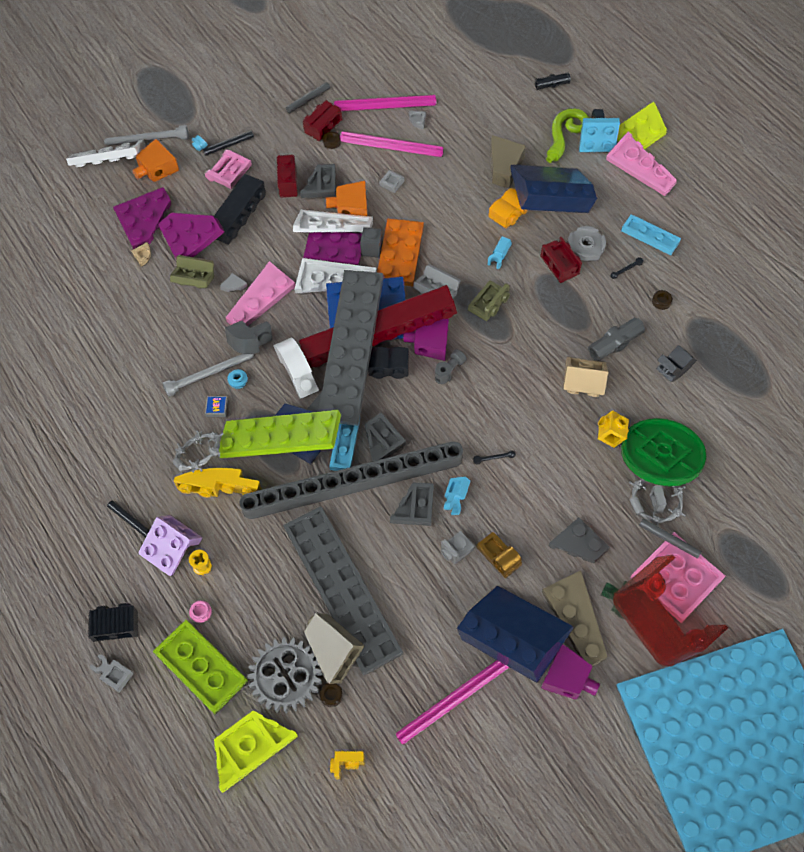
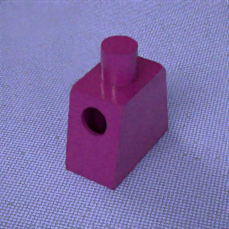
[403,319,449,361]
[541,645,600,700]

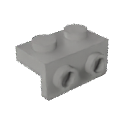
[413,264,460,298]

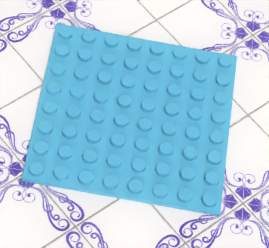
[616,629,804,852]

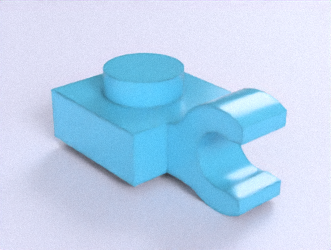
[444,477,470,515]

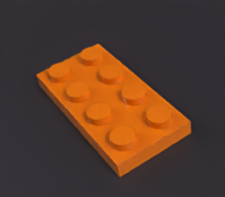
[377,218,424,287]

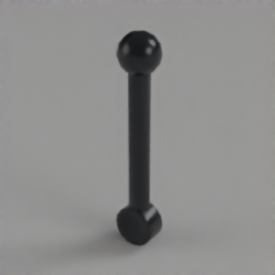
[610,257,643,279]
[473,450,516,465]

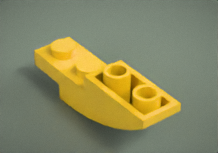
[174,468,262,497]

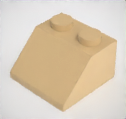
[563,357,608,397]

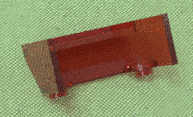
[613,554,728,667]

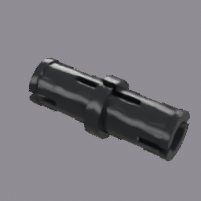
[535,72,571,90]

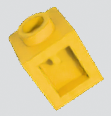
[330,751,365,779]

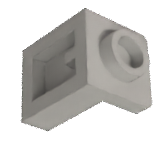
[441,531,475,564]

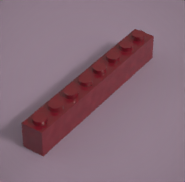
[299,285,457,368]

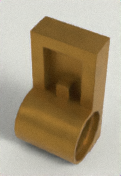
[477,532,522,579]

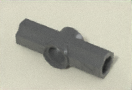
[588,317,645,361]

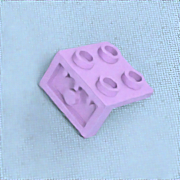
[139,515,203,576]

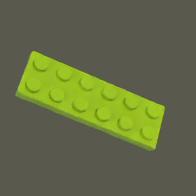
[219,410,341,458]

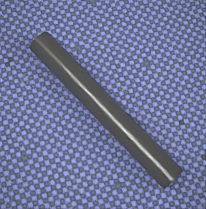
[286,82,330,113]
[639,519,702,559]

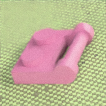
[205,150,252,189]

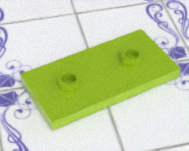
[152,620,248,715]

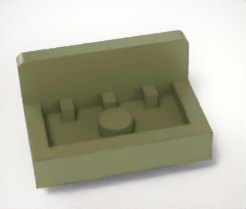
[170,255,214,288]
[468,280,510,321]

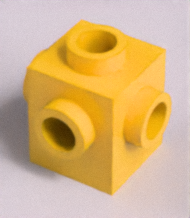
[597,410,629,448]

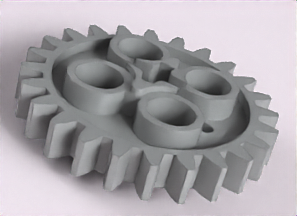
[247,637,323,713]

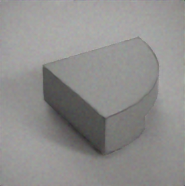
[409,110,426,129]
[220,273,247,292]

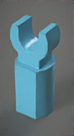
[487,237,512,269]

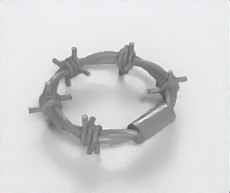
[173,430,223,473]
[629,479,686,526]

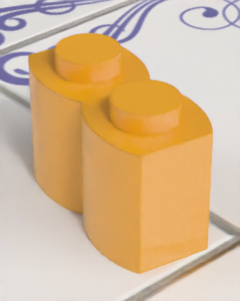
[489,187,528,228]

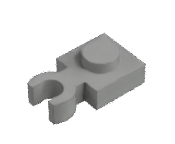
[90,655,133,693]

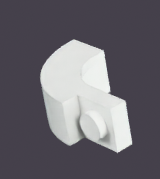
[273,338,319,399]

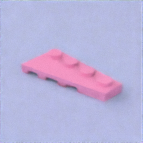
[606,131,677,196]
[226,261,295,326]

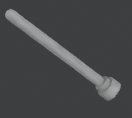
[104,125,189,145]
[162,354,254,397]

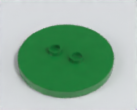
[621,418,707,486]

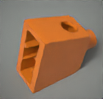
[132,139,179,182]
[326,181,367,216]

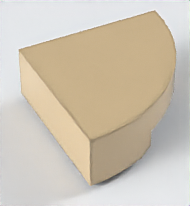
[131,242,151,267]

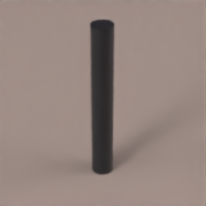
[203,131,254,156]
[107,500,150,538]

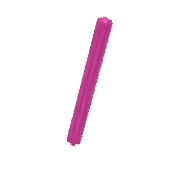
[334,95,436,111]
[340,131,444,157]
[396,660,509,744]

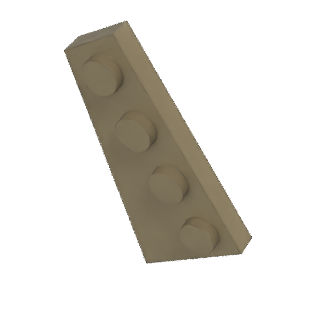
[542,570,608,666]

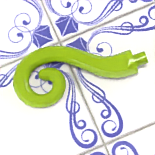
[546,109,589,163]

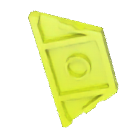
[617,102,667,149]
[214,711,298,793]

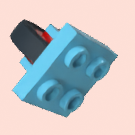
[579,109,620,152]

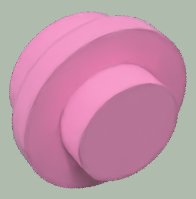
[189,601,212,623]

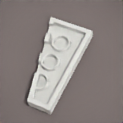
[67,139,146,167]
[293,210,373,232]
[295,258,377,293]

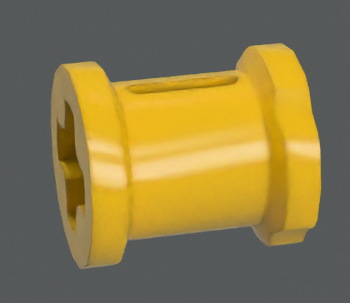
[189,549,212,576]

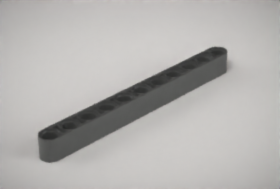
[239,441,463,519]

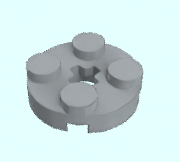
[568,226,606,261]

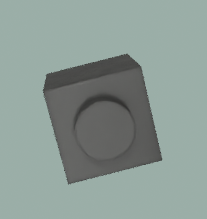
[360,227,383,258]

